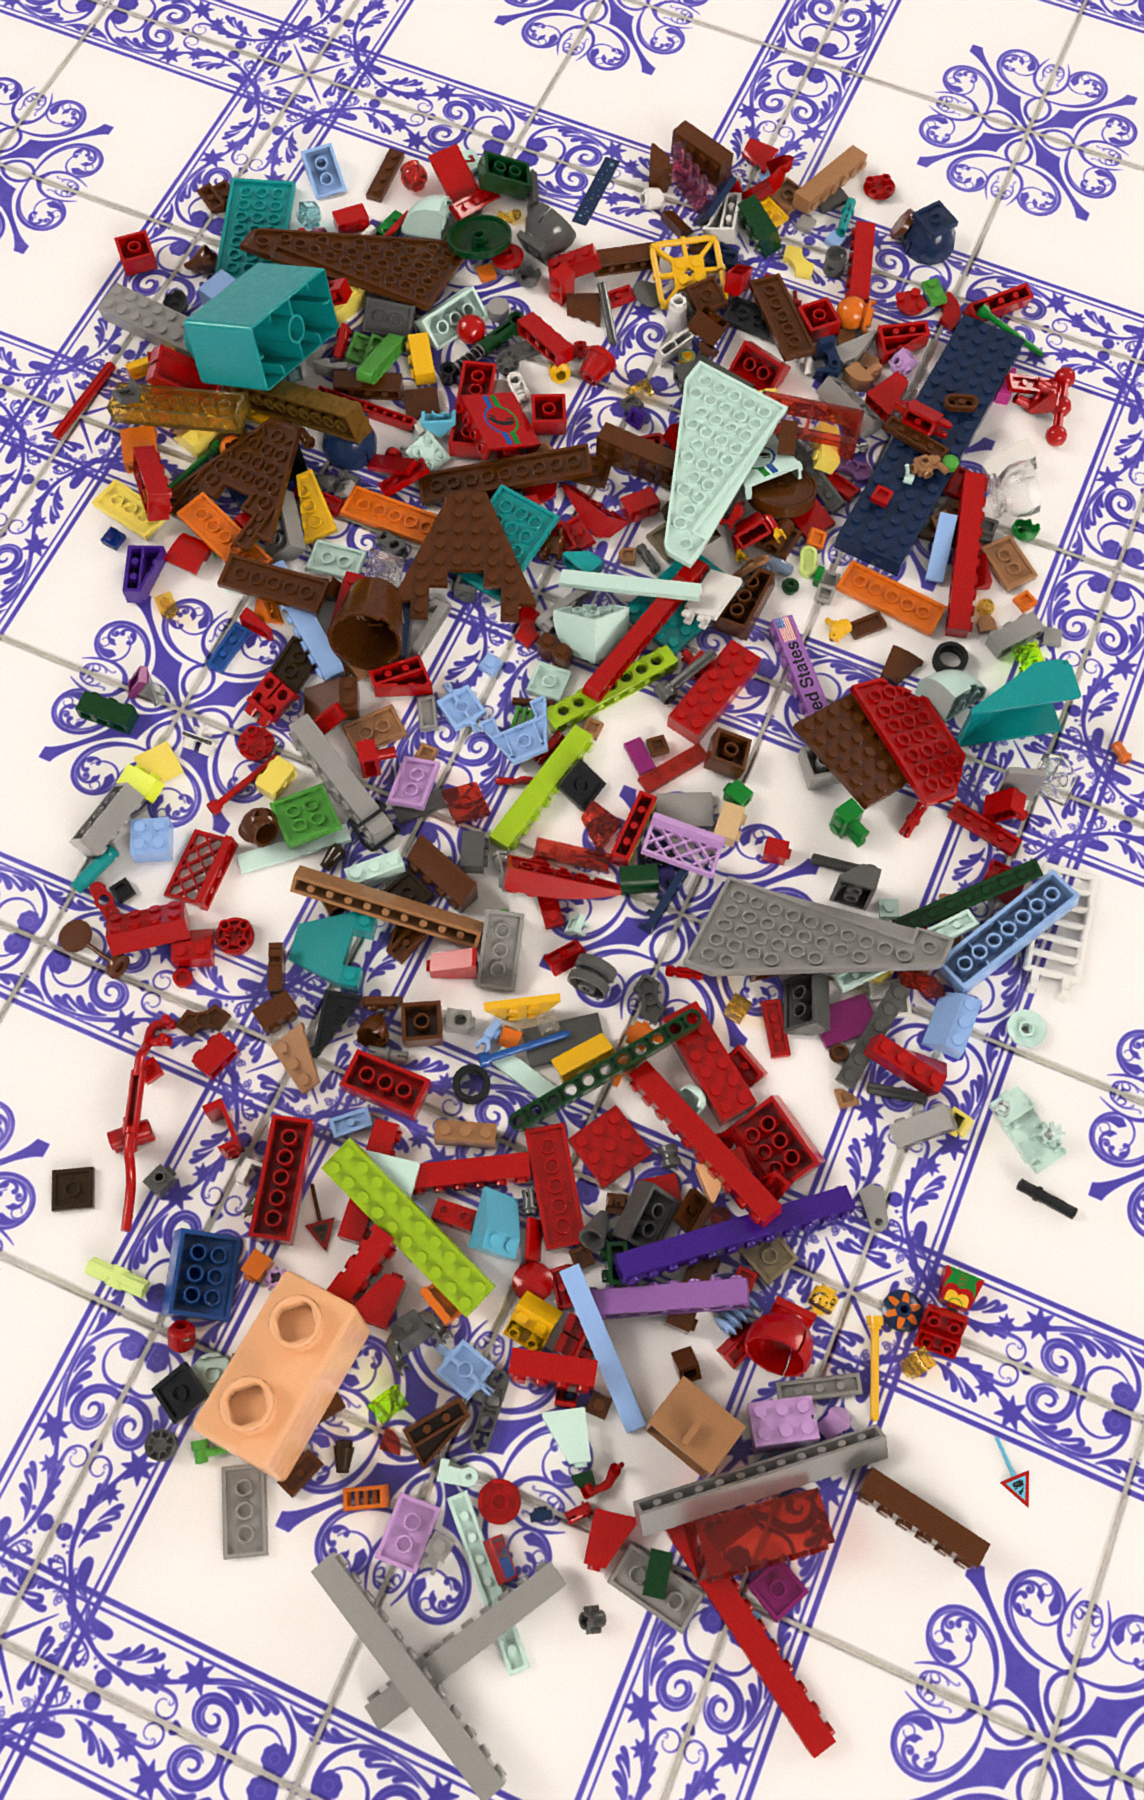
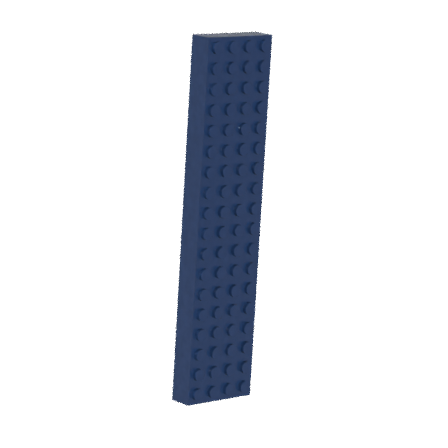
[834,314,1025,576]

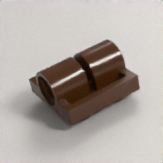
[754,518,802,561]

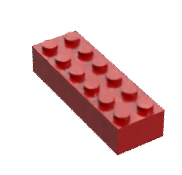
[448,360,497,460]
[667,639,761,746]
[661,1001,757,1127]
[248,1114,316,1246]

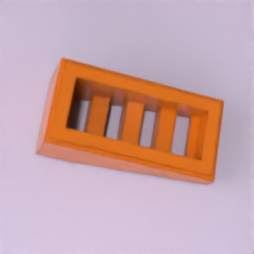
[343,1484,390,1511]

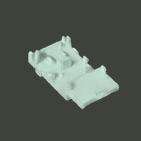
[989,1085,1067,1174]

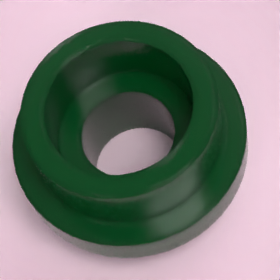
[781,578,799,595]

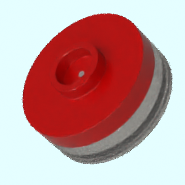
[491,243,524,276]

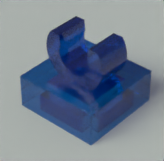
[100,526,126,551]

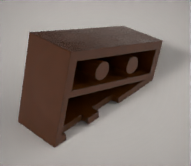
[402,1395,470,1470]

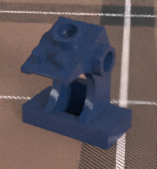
[811,334,841,381]

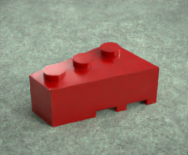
[875,320,930,365]

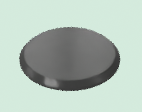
[633,280,660,308]

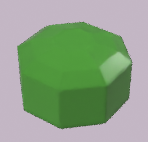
[942,454,959,473]

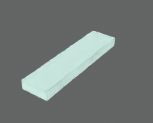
[492,1046,559,1106]

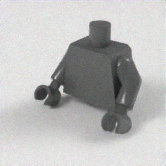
[386,1309,453,1376]

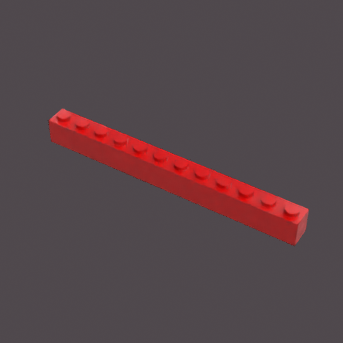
[664,1520,836,1759]

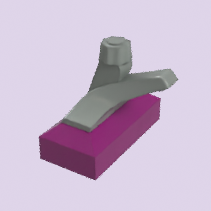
[127,665,166,707]

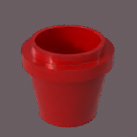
[578,345,617,386]

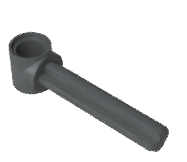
[527,169,539,214]
[654,648,717,705]

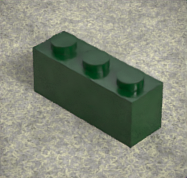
[75,691,139,735]

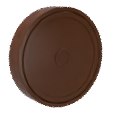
[748,470,817,518]

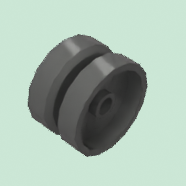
[567,953,617,999]

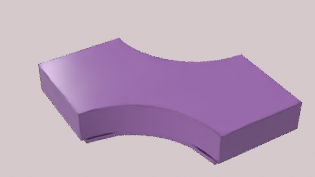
[835,452,872,484]

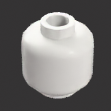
[640,187,665,210]

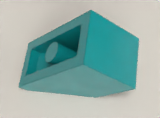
[562,551,603,573]

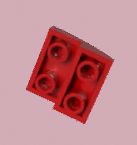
[163,532,212,575]
[913,1303,969,1359]

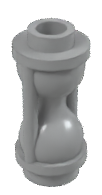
[491,849,510,892]

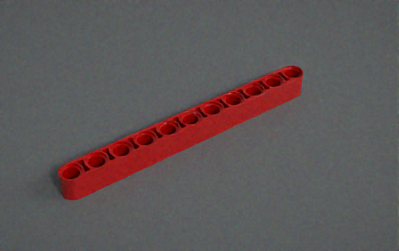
[582,559,709,703]

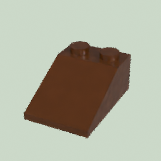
[304,677,360,720]

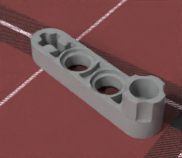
[535,589,594,635]
[410,597,452,657]

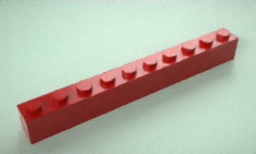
[944,471,988,639]
[628,1060,782,1228]

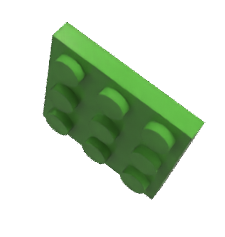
[269,783,342,850]

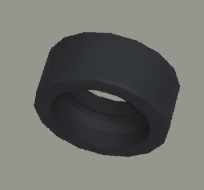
[932,641,969,672]
[452,1064,491,1104]

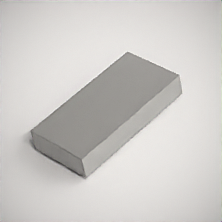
[417,696,439,733]

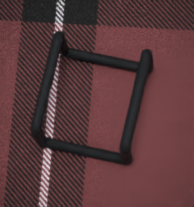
[348,799,401,852]

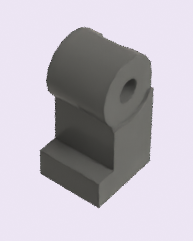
[374,530,409,565]

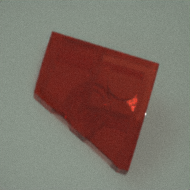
[581,800,622,853]

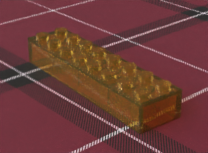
[106,382,252,434]

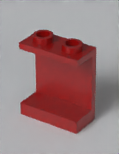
[202,1098,245,1160]

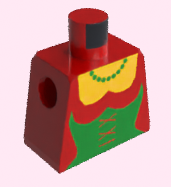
[937,1265,985,1313]

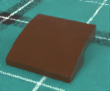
[196,179,230,214]

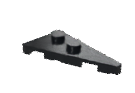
[312,989,363,1059]

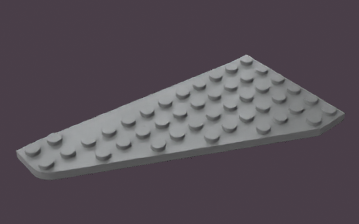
[683,875,955,977]

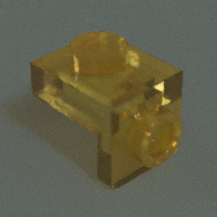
[153,591,179,619]

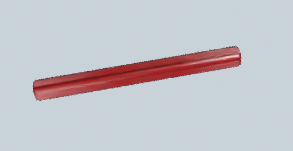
[52,362,116,440]

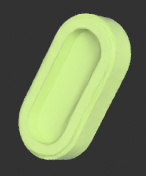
[799,545,818,579]

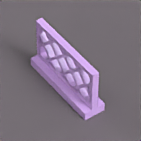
[640,812,726,879]

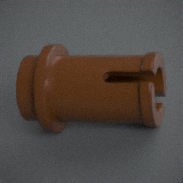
[300,427,315,449]

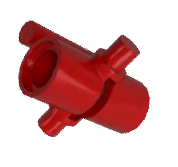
[107,1117,156,1154]

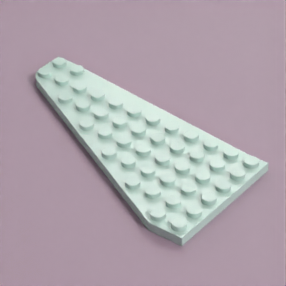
[664,361,788,568]

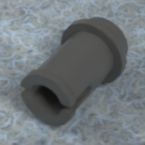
[338,469,361,486]
[521,1188,538,1216]

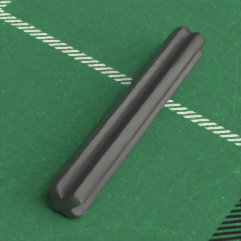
[597,281,618,345]

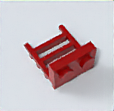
[719,500,746,530]

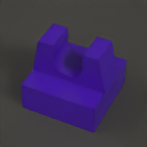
[625,405,649,430]

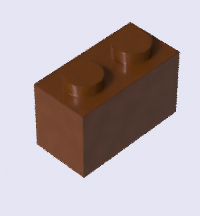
[252,990,300,1035]

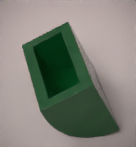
[619,864,659,895]

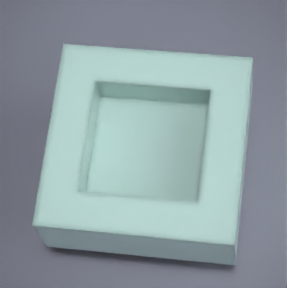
[878,898,899,919]

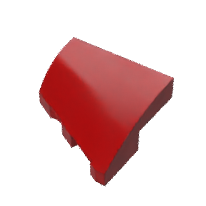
[742,138,779,174]

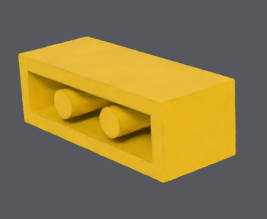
[405,332,436,386]

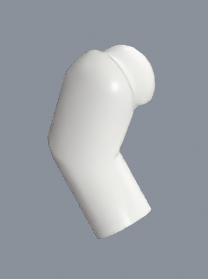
[799,356,814,376]

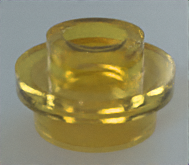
[976,598,995,615]

